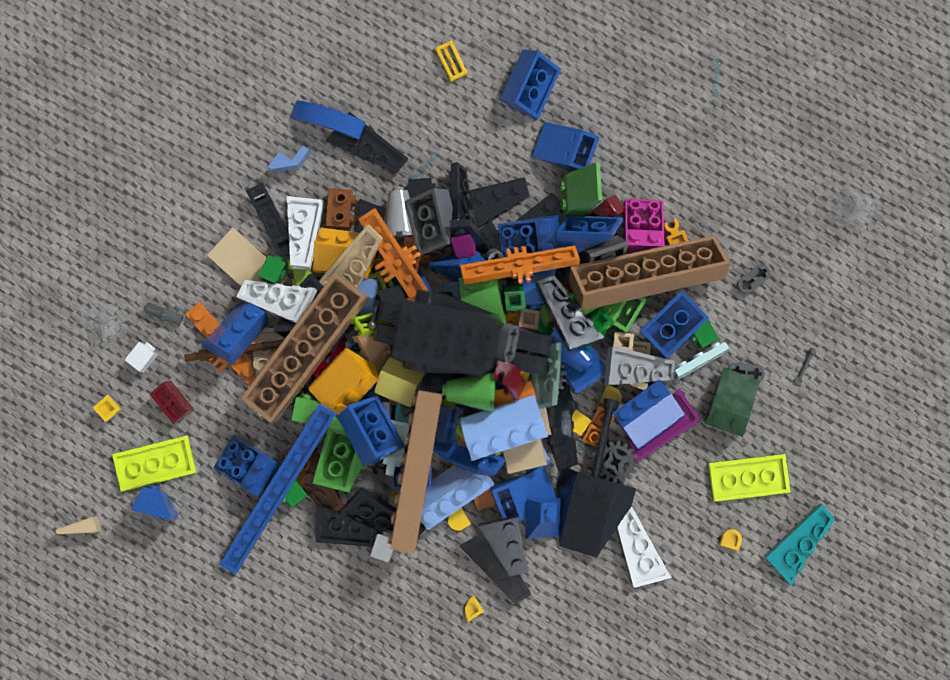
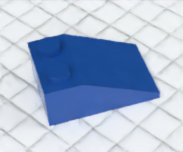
[556,216,623,253]
[640,291,709,359]

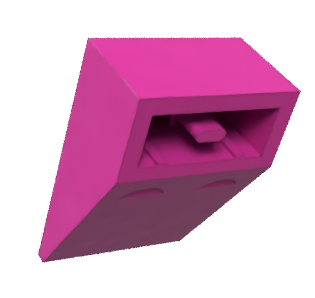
[624,199,665,254]

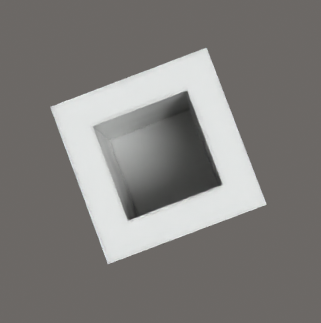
[125,342,158,373]
[370,531,393,563]

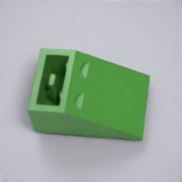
[589,297,647,333]

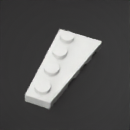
[287,196,325,270]
[236,280,317,324]
[617,507,671,588]

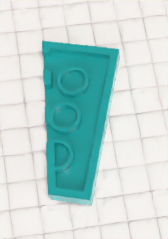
[764,504,835,586]

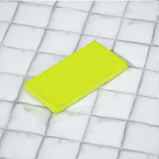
[112,436,197,492]
[708,454,790,502]

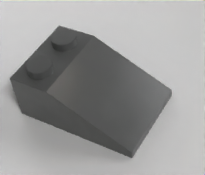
[405,188,453,256]
[580,235,628,263]

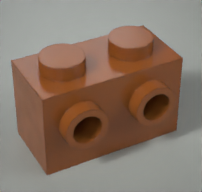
[326,188,356,230]

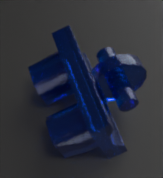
[434,406,460,444]

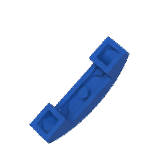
[290,100,366,140]
[433,434,505,476]

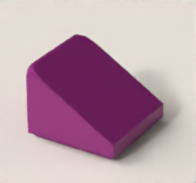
[451,234,476,258]

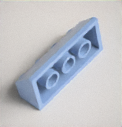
[459,395,548,460]
[421,465,494,530]

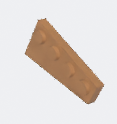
[353,334,397,405]

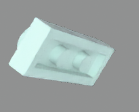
[674,342,729,380]

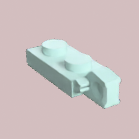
[383,420,410,476]

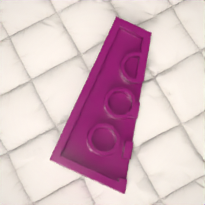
[628,389,701,463]

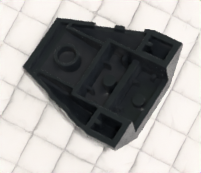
[557,468,637,558]

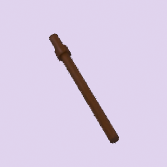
[184,339,285,362]

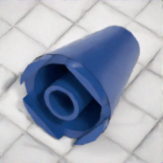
[547,326,594,372]

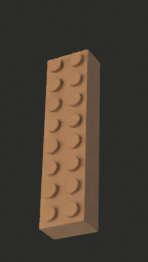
[568,235,730,311]
[241,273,370,423]
[388,390,443,553]

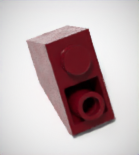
[586,195,626,217]

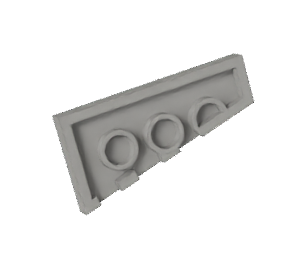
[604,346,675,385]

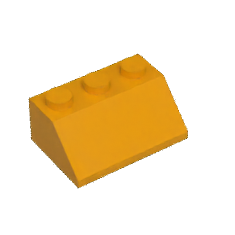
[313,228,378,279]
[308,348,379,415]

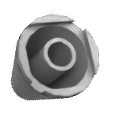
[384,187,413,239]

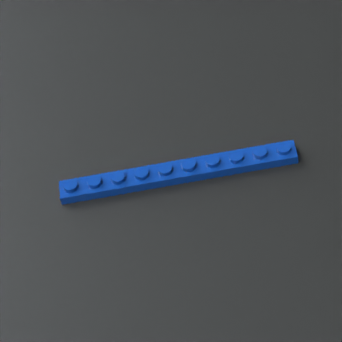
[219,403,337,575]

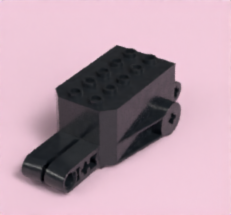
[373,289,553,376]

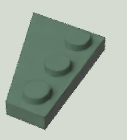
[531,343,562,409]

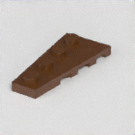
[276,446,344,511]

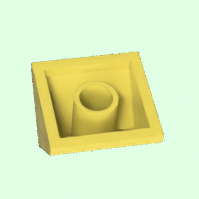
[374,357,426,408]

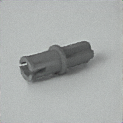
[145,303,184,326]

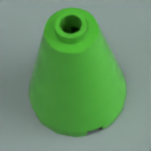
[442,372,495,412]

